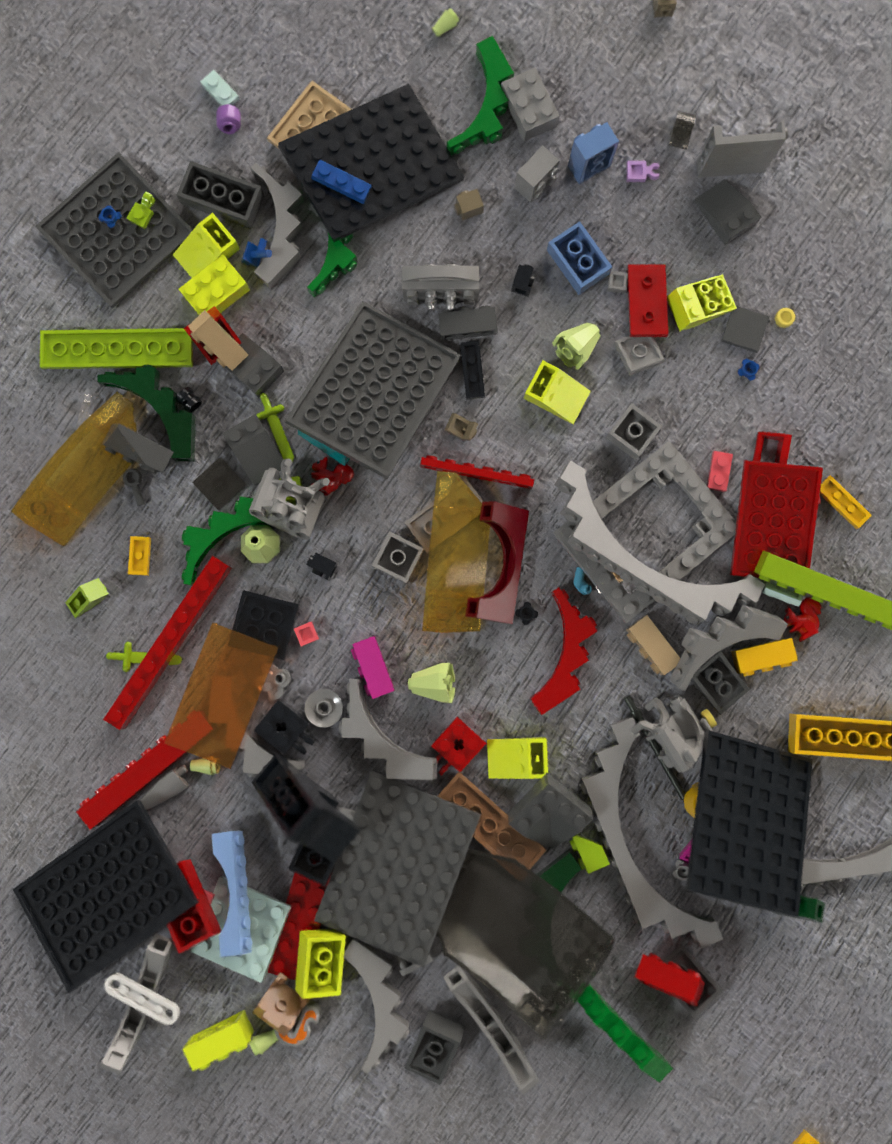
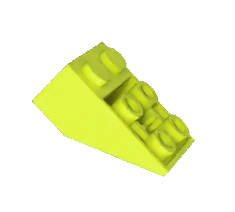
[173,213,240,278]
[667,274,737,331]
[523,360,591,425]
[487,737,548,779]

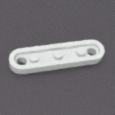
[104,973,180,1025]

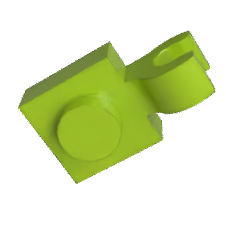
[127,192,156,229]

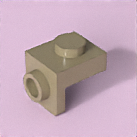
[445,413,478,441]

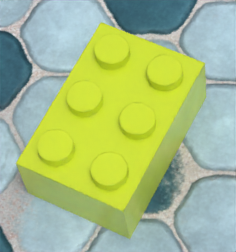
[178,254,250,315]
[295,929,346,999]
[183,1010,254,1071]

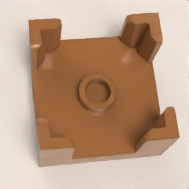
[252,973,311,1036]

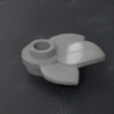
[254,663,291,701]

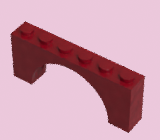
[465,501,529,624]

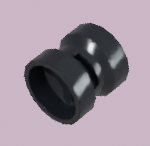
[175,387,202,413]

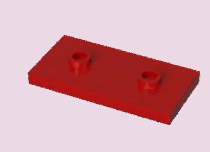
[627,264,669,337]

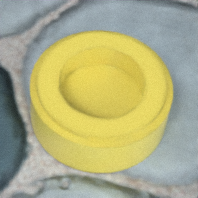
[775,308,795,328]
[700,709,717,729]

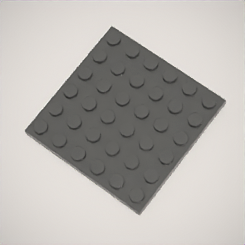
[35,152,193,309]

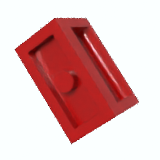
[753,432,792,464]

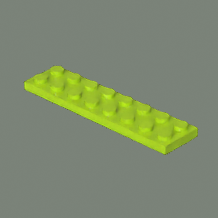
[40,328,193,369]

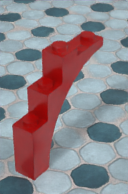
[530,587,597,715]

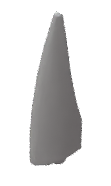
[139,764,189,810]

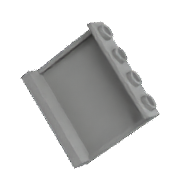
[696,120,788,178]

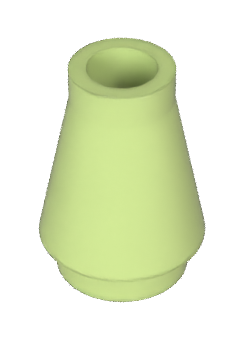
[432,8,460,37]
[190,756,221,776]
[249,1029,278,1056]

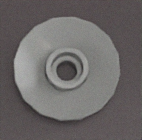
[304,689,343,728]

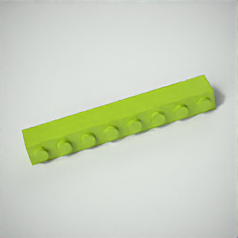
[754,551,892,630]

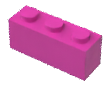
[351,636,395,699]

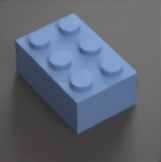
[568,122,619,184]
[547,221,612,295]

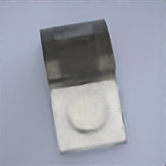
[668,110,696,150]

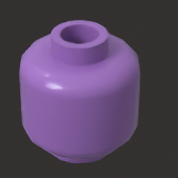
[216,104,241,134]

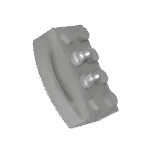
[402,264,479,310]

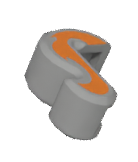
[275,1001,321,1047]

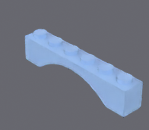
[212,831,252,957]

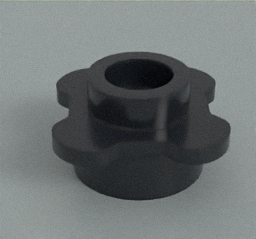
[515,602,538,625]

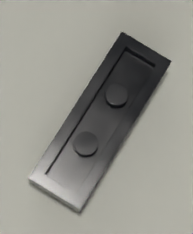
[460,341,485,400]

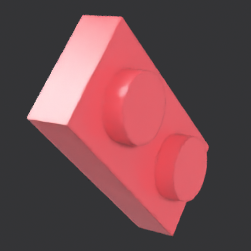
[707,451,733,492]

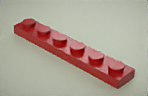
[420,455,535,490]

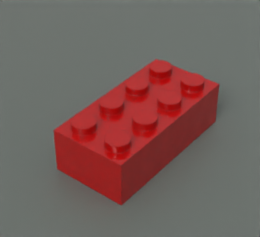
[167,859,222,953]

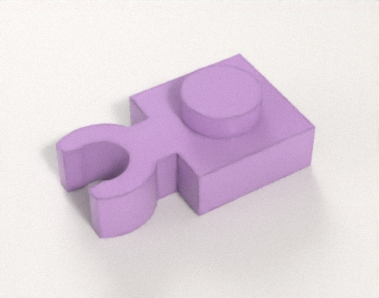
[626,161,659,182]

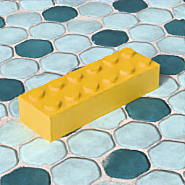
[788,713,892,761]

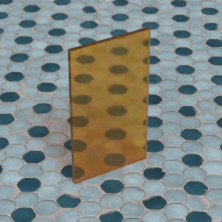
[164,623,278,769]

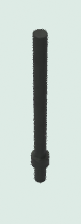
[623,695,686,800]

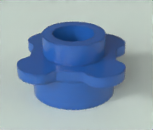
[99,206,122,228]
[738,359,760,381]

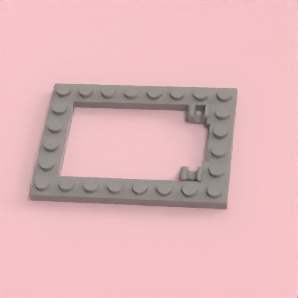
[553,441,736,623]

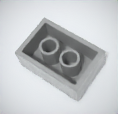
[501,67,560,142]

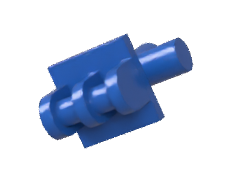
[241,238,272,267]

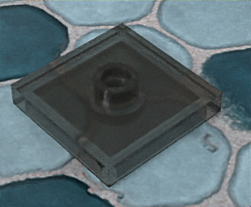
[192,457,247,511]

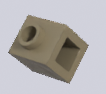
[653,0,677,17]
[454,189,484,221]

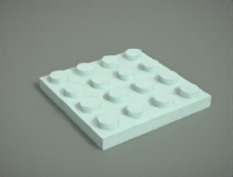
[191,876,292,983]

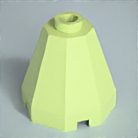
[552,323,600,370]
[241,525,280,563]
[408,663,455,703]

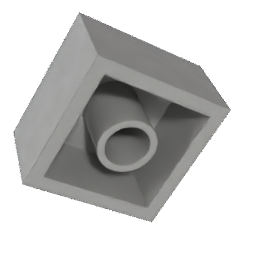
[514,145,559,202]
[606,403,662,460]
[372,531,424,584]

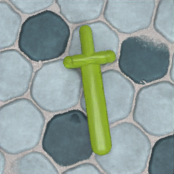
[256,393,294,462]
[106,642,182,672]

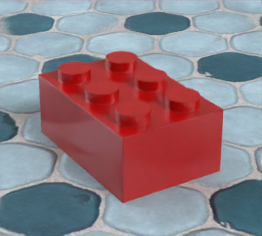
[635,953,705,1007]

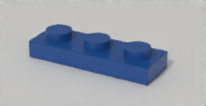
[311,160,372,204]

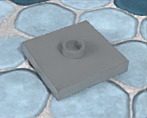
[614,336,665,376]

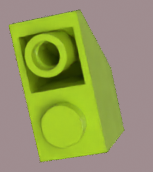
[569,834,610,874]

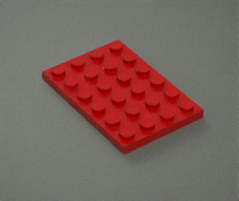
[730,460,823,578]

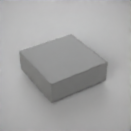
[607,271,628,293]

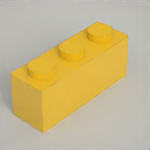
[731,638,798,677]

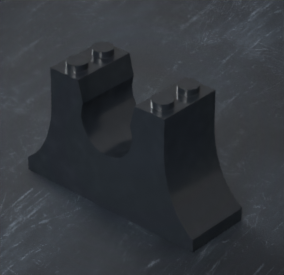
[251,752,360,863]

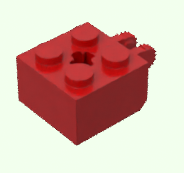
[431,716,486,776]

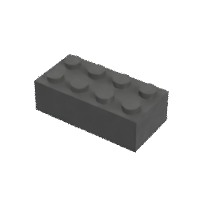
[177,161,264,229]

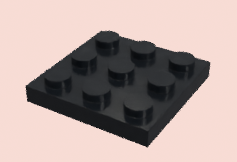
[228,590,300,660]

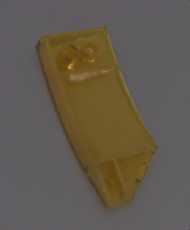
[11,392,137,546]
[422,471,490,633]

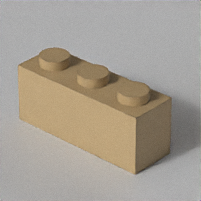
[188,310,248,371]
[626,615,681,676]

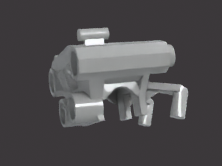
[249,459,330,540]
[631,694,712,773]

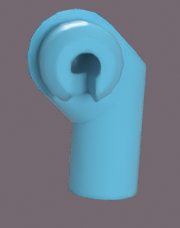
[573,567,592,595]

